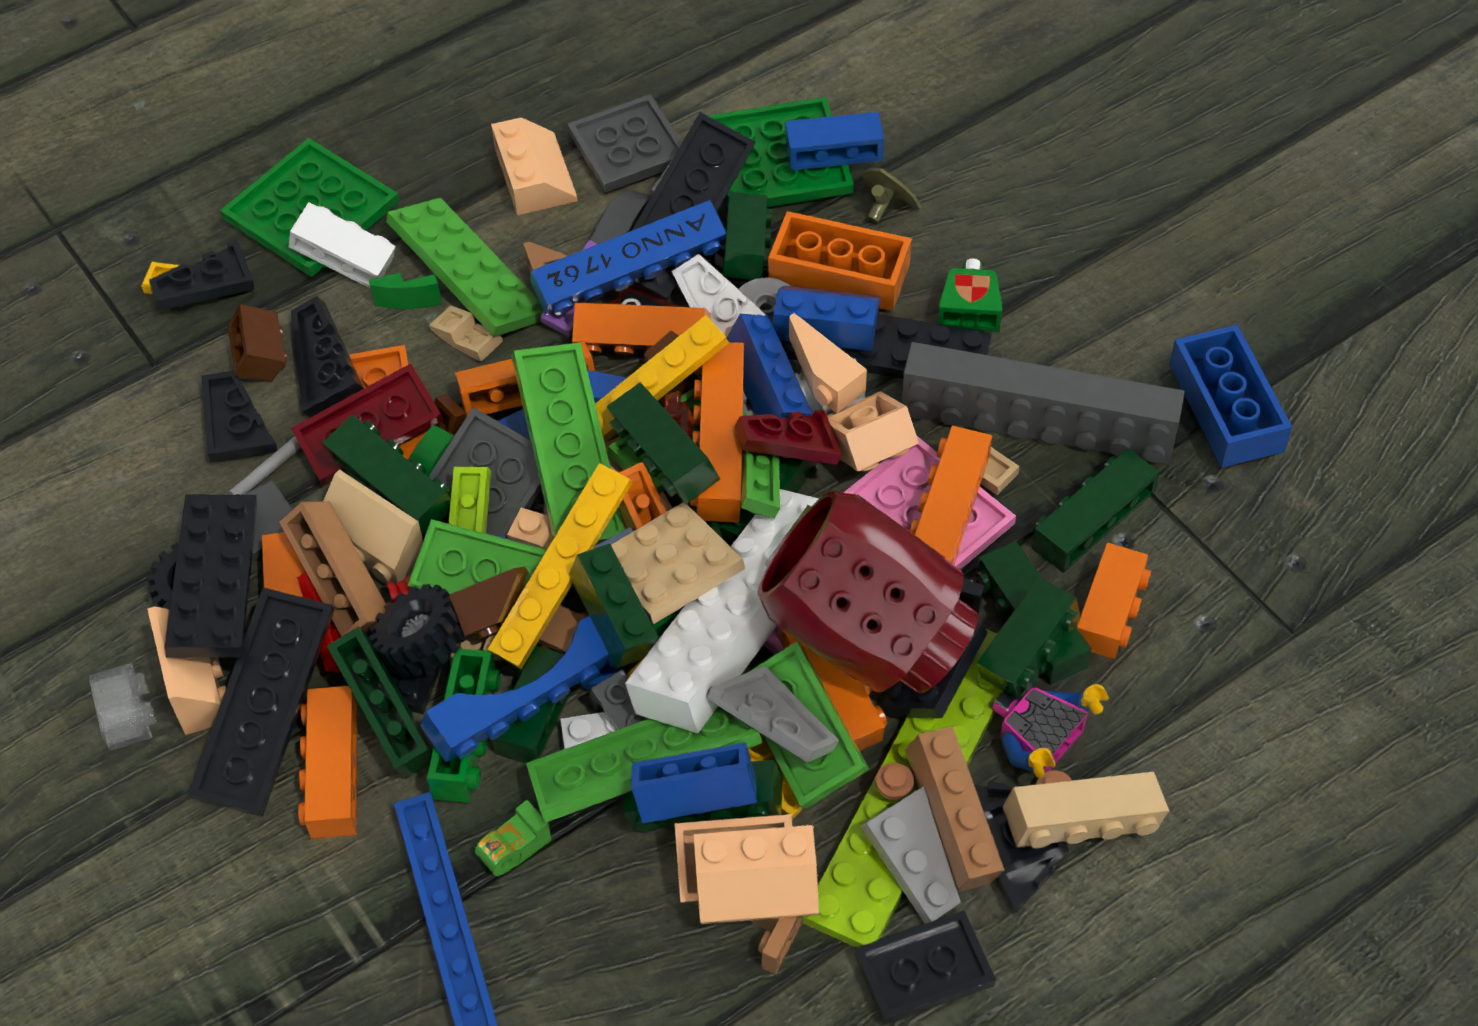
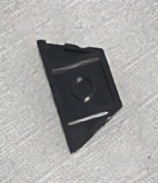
[974,782,1070,914]

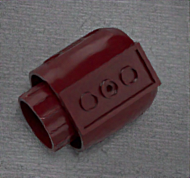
[758,491,978,693]

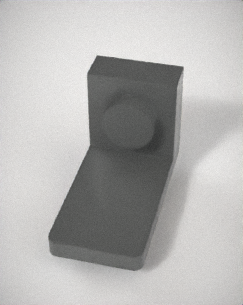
[588,670,649,730]

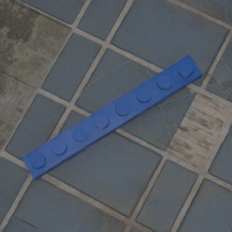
[394,792,498,1026]

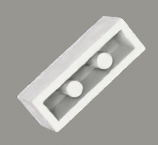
[289,202,395,289]

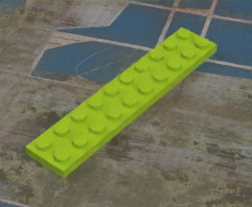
[802,629,1005,948]

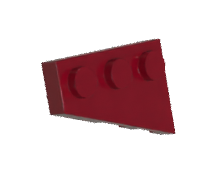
[735,410,842,465]

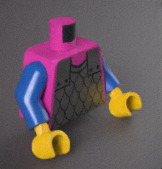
[992,684,1109,778]

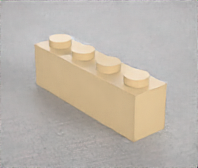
[1003,772,1169,848]

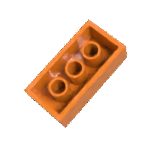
[768,211,912,311]

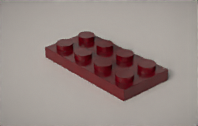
[291,363,443,486]

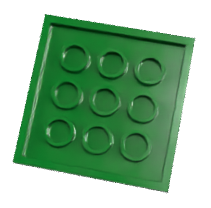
[707,97,854,207]
[220,138,400,277]

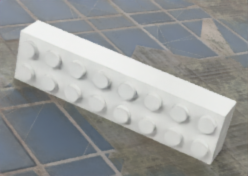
[625,489,818,734]

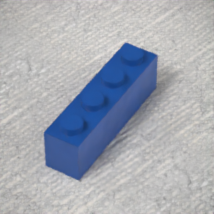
[727,314,813,418]

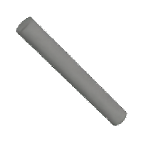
[228,436,301,495]

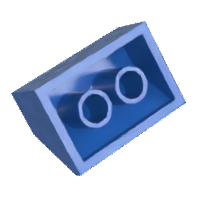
[773,285,881,351]

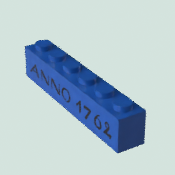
[530,200,727,316]

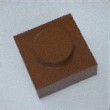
[434,394,467,436]

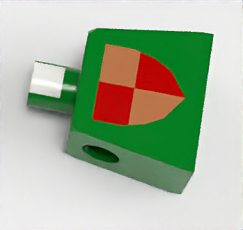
[938,259,1002,332]

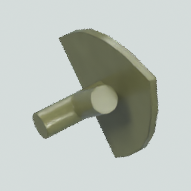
[862,167,921,223]

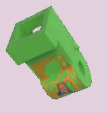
[475,800,552,876]

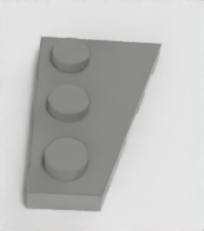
[707,666,839,763]
[861,786,961,924]

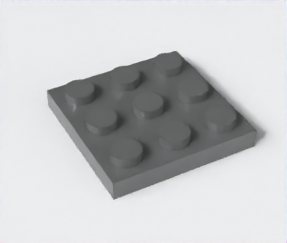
[567,94,682,193]
[429,407,542,539]

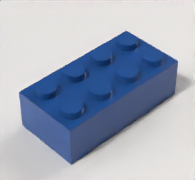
[1169,324,1292,468]

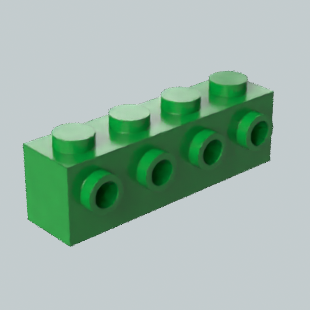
[427,649,501,803]

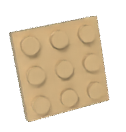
[611,502,745,624]

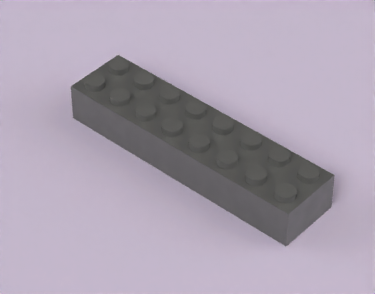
[902,342,1184,464]

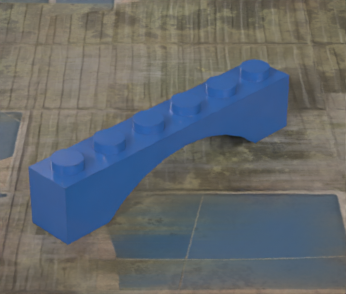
[421,616,615,762]

